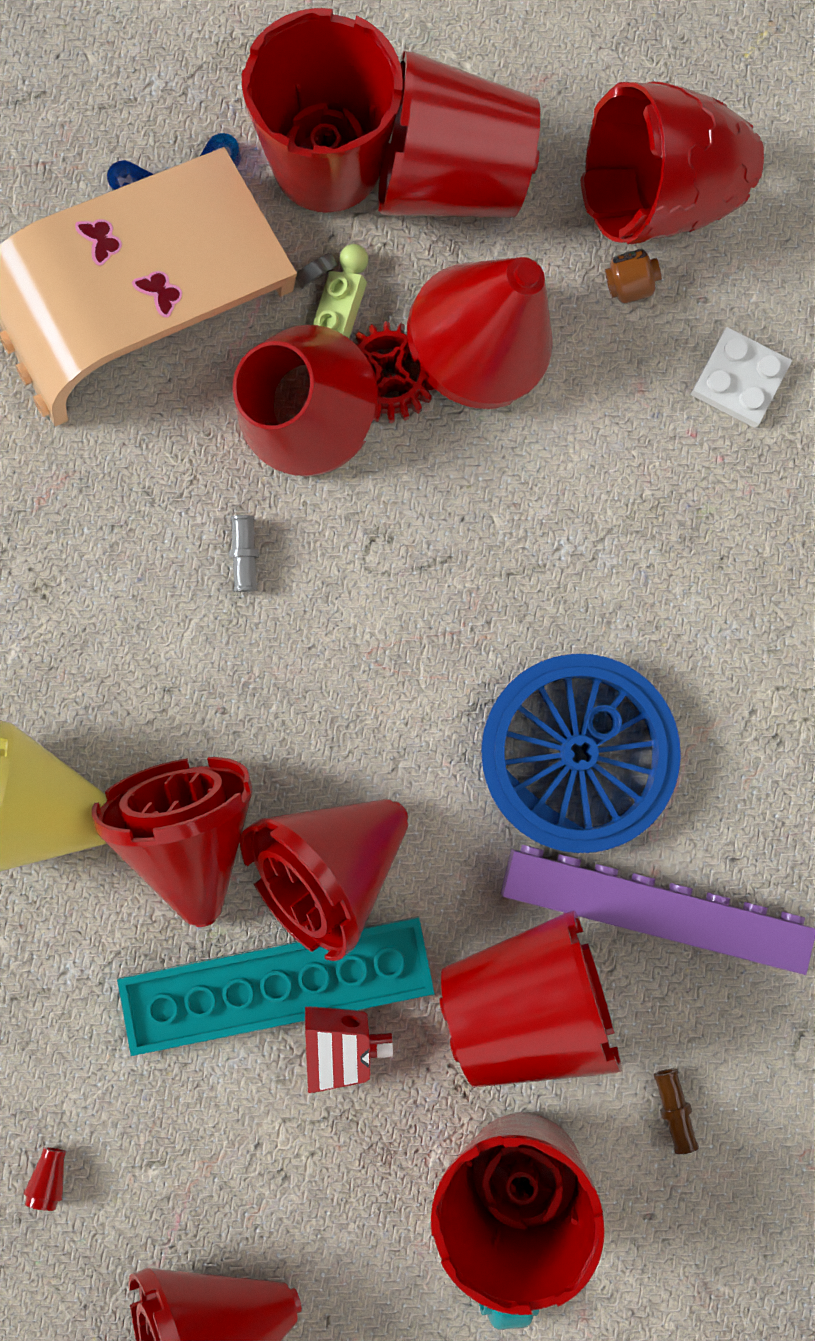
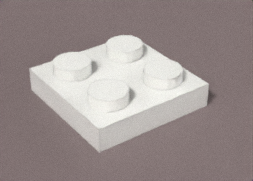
[690,327,792,428]

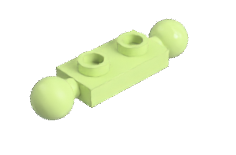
[313,244,369,338]

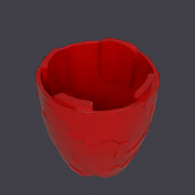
[580,81,764,244]

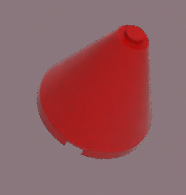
[407,257,553,409]
[92,757,253,927]
[240,799,408,961]
[128,1268,302,1341]

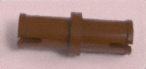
[654,1068,699,1154]

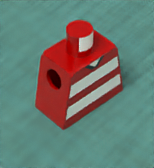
[305,1006,393,1093]

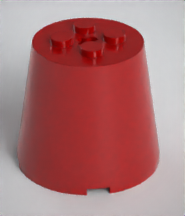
[241,8,403,213]
[378,51,540,218]
[439,910,622,1088]
[431,1113,604,1315]

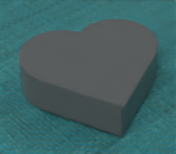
[296,253,338,289]

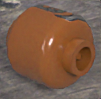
[605,249,662,304]

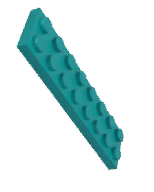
[117,916,435,1056]

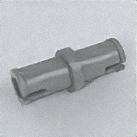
[229,515,259,592]

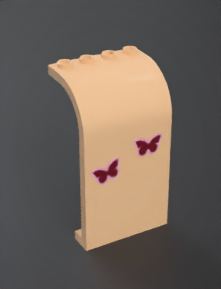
[0,147,297,427]

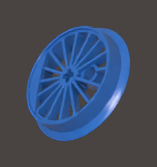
[482,654,681,853]

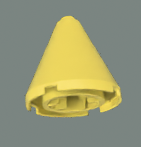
[0,720,107,872]

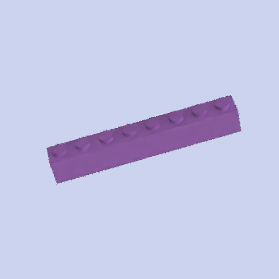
[500,844,815,975]

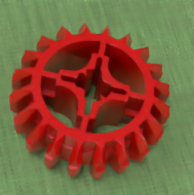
[356,321,436,424]

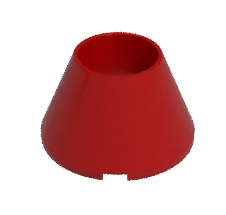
[233,325,378,476]

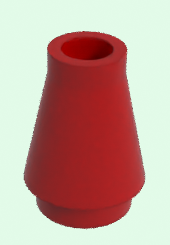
[23,1147,66,1211]

